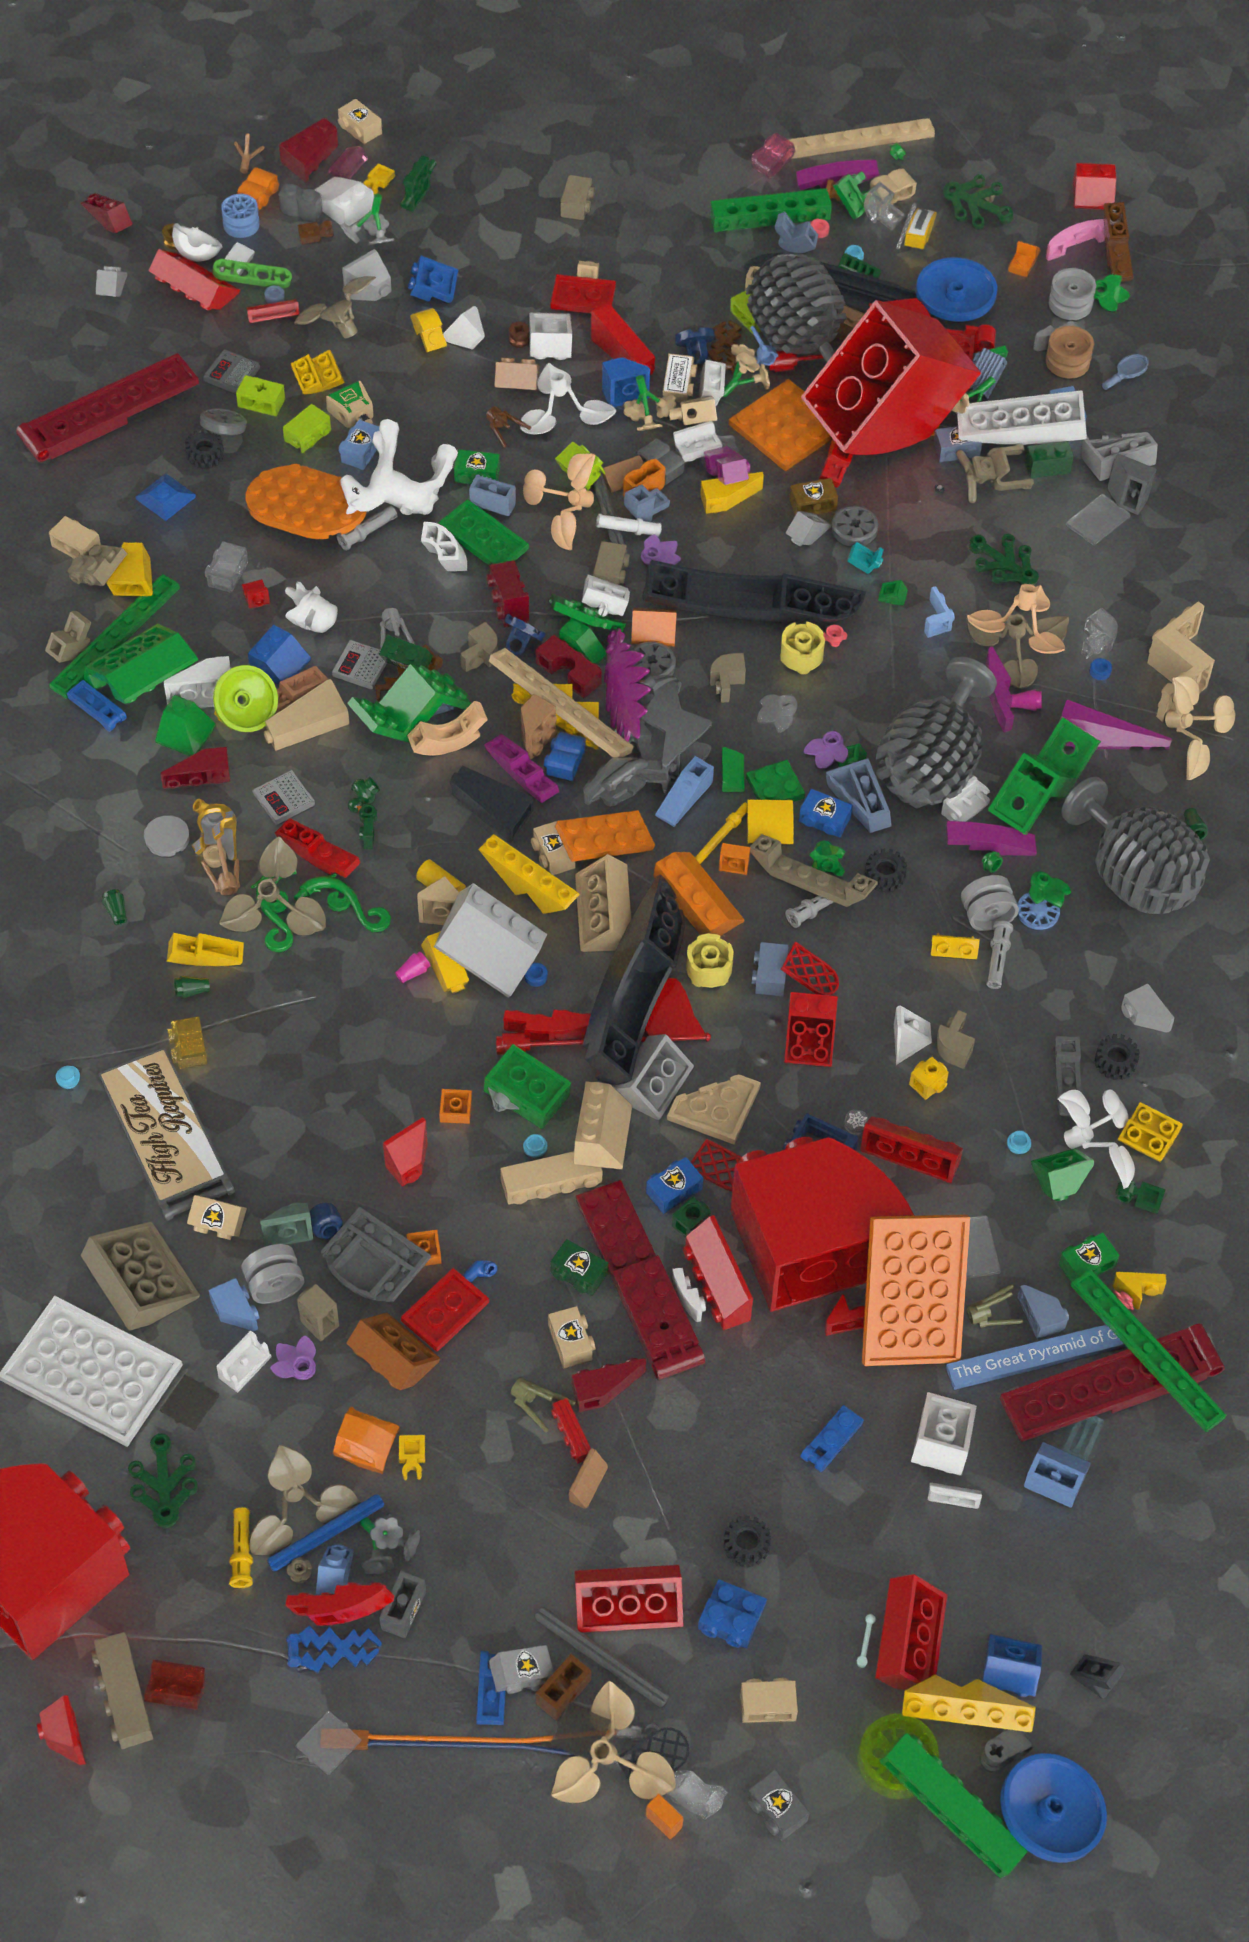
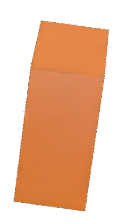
[719,843,751,875]
[439,1089,472,1124]
[406,1230,442,1266]
[646,1793,683,1840]

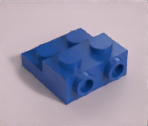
[408,256,458,303]
[698,1579,767,1649]

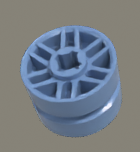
[221,194,260,238]

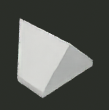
[443,306,485,349]
[894,1006,932,1065]

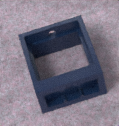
[782,1113,859,1151]

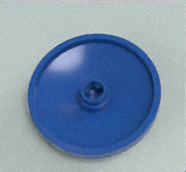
[916,258,997,322]
[1000,1753,1107,1863]

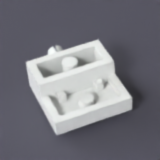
[582,575,630,616]

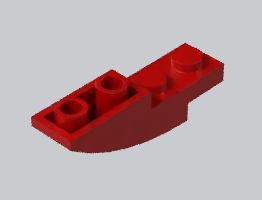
[819,439,853,488]
[275,818,360,878]
[503,1009,591,1042]
[285,1582,395,1626]

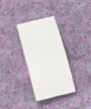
[220,242,255,275]
[672,1268,706,1322]

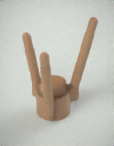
[201,838,241,896]

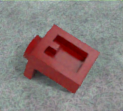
[242,579,270,609]

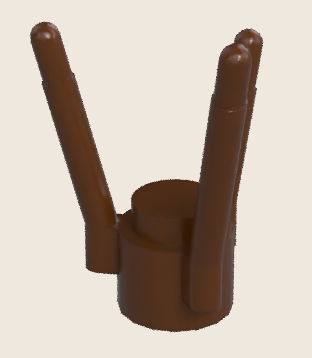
[486,406,531,448]

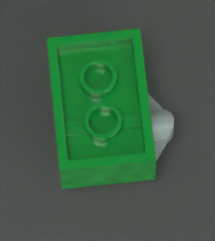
[484,1044,572,1129]

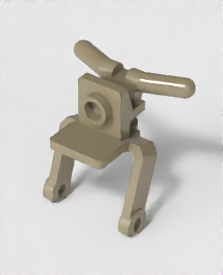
[956,444,1034,503]

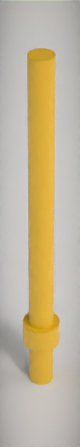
[695,802,747,864]

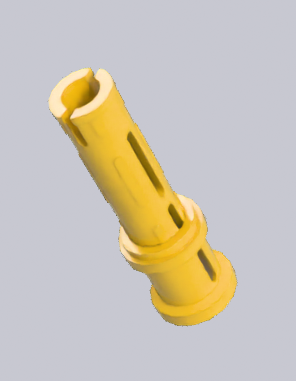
[229,1507,253,1588]

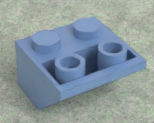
[1024,1442,1091,1508]

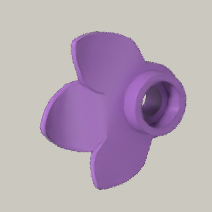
[641,534,681,565]
[804,731,848,769]
[270,1336,316,1380]

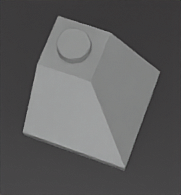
[343,249,391,301]

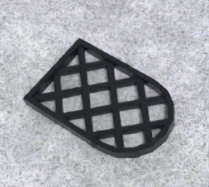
[618,1728,689,1780]

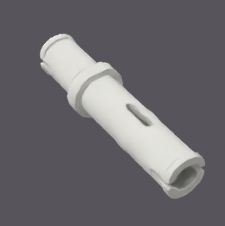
[596,514,661,537]

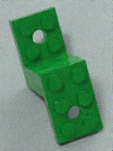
[347,664,472,743]
[988,717,1101,835]

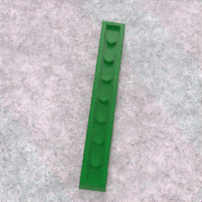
[49,574,180,699]
[1071,1269,1226,1433]

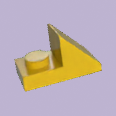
[1113,1272,1166,1310]

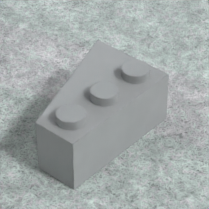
[1080,432,1158,481]

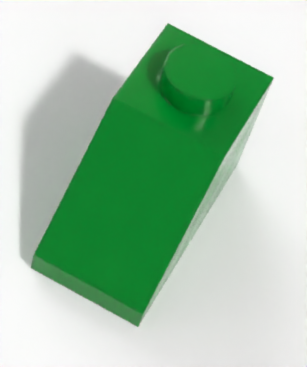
[559,618,607,664]

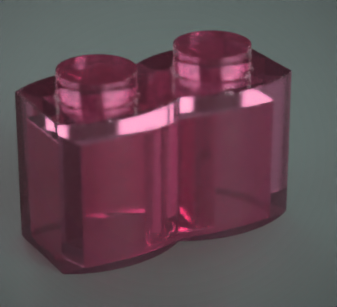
[751,132,796,179]

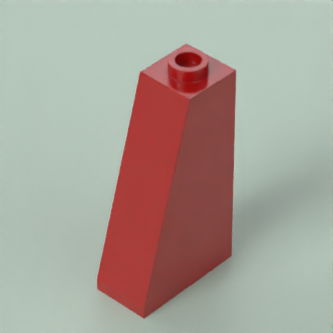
[591,302,655,375]

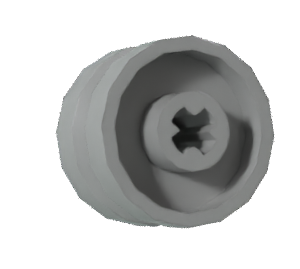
[1048,268,1096,320]
[961,875,1019,931]
[241,1244,304,1304]

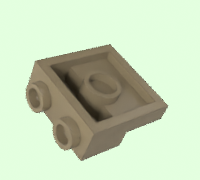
[67,545,127,586]

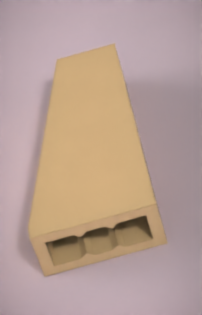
[264,679,349,751]

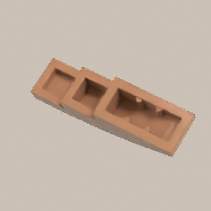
[275,666,328,714]

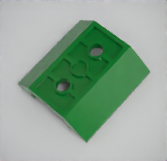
[84,624,198,704]

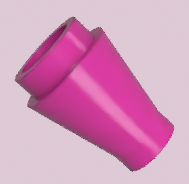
[1011,689,1042,711]
[395,951,431,983]

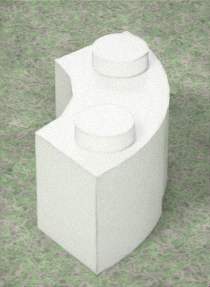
[421,522,467,571]

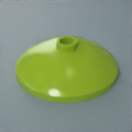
[213,665,278,732]

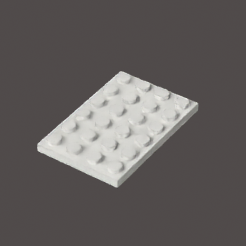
[0,1296,183,1447]

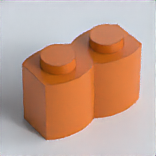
[237,167,279,211]
[623,459,666,497]

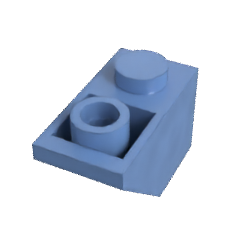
[208,1278,260,1331]
[316,1544,354,1595]

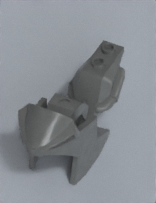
[583,675,712,807]

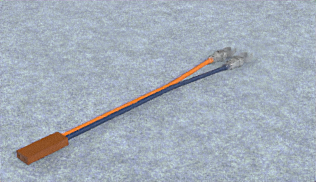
[320,1724,663,1765]

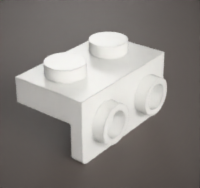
[673,421,722,462]

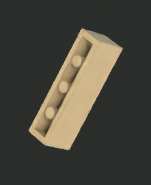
[500,1152,602,1205]

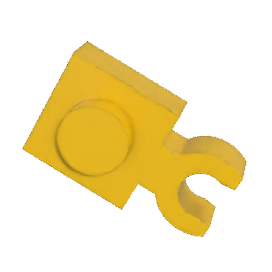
[363,163,395,194]
[399,1435,425,1480]

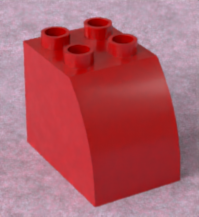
[801,300,981,455]
[730,1137,915,1312]
[0,1463,130,1661]

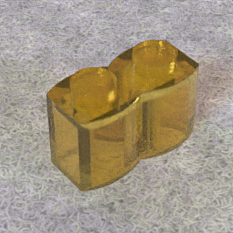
[167,1016,208,1069]

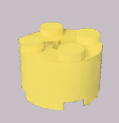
[780,622,825,674]
[686,933,734,988]

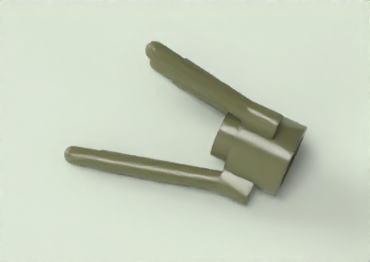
[966,1284,1023,1328]
[511,1377,576,1432]

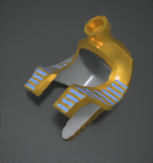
[192,799,237,860]

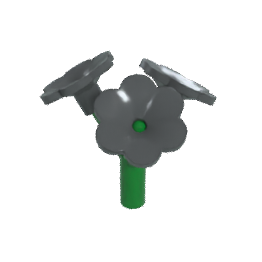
[360,1517,420,1574]

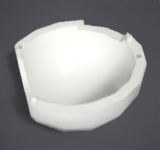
[172,223,222,262]

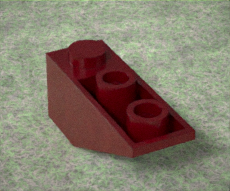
[81,193,133,233]
[160,747,230,788]
[572,1358,646,1412]

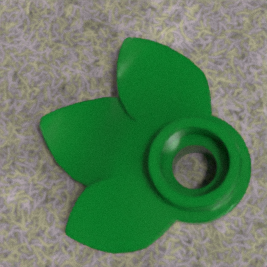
[1094,275,1130,311]
[1029,871,1071,908]

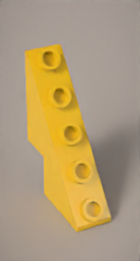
[511,684,599,749]
[479,834,580,914]
[902,1675,1036,1732]

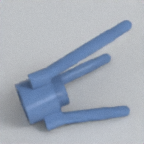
[751,326,778,366]

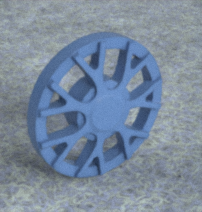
[1018,893,1060,930]

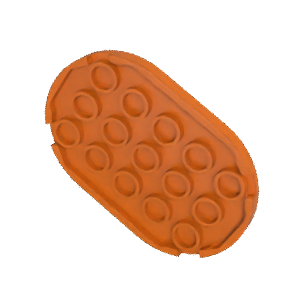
[245,464,367,539]

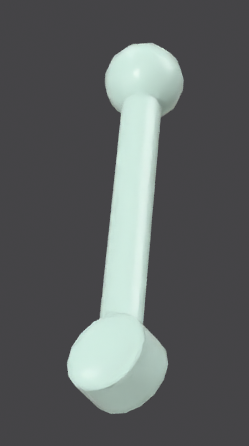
[857,1614,876,1668]

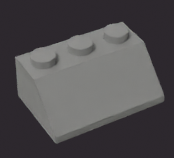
[614,1034,694,1120]

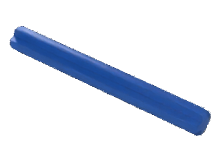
[267,1494,384,1571]

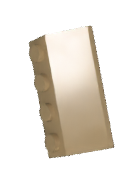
[575,854,631,952]
[574,1082,632,1169]

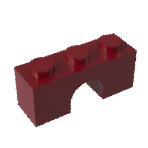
[536,635,602,699]

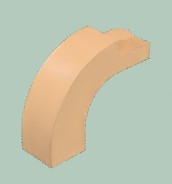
[407,701,488,755]

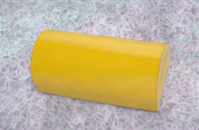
[416,859,466,892]

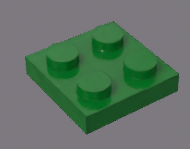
[746,760,805,802]

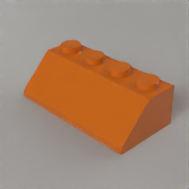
[653,852,745,936]

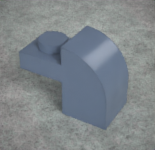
[775,212,818,253]
[624,484,670,522]

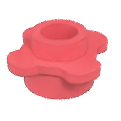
[823,625,847,647]
[1113,1290,1134,1311]

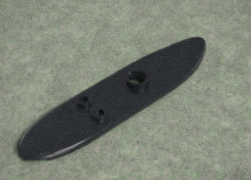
[744,253,935,318]

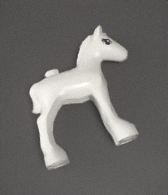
[340,419,458,515]

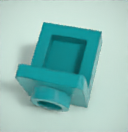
[847,542,884,574]

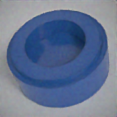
[1089,658,1112,680]
[524,963,548,987]

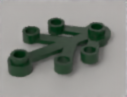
[943,174,1014,229]
[969,534,1039,585]
[128,1433,198,1528]

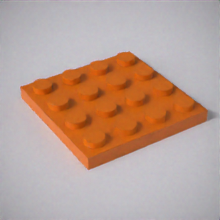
[728,379,833,471]

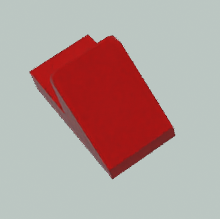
[825,1294,865,1336]

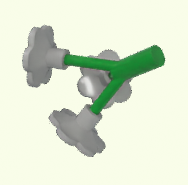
[341,194,394,245]

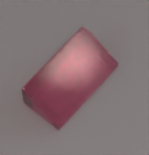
[327,146,368,180]

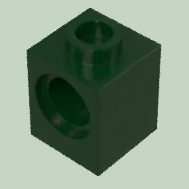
[672,1197,711,1238]

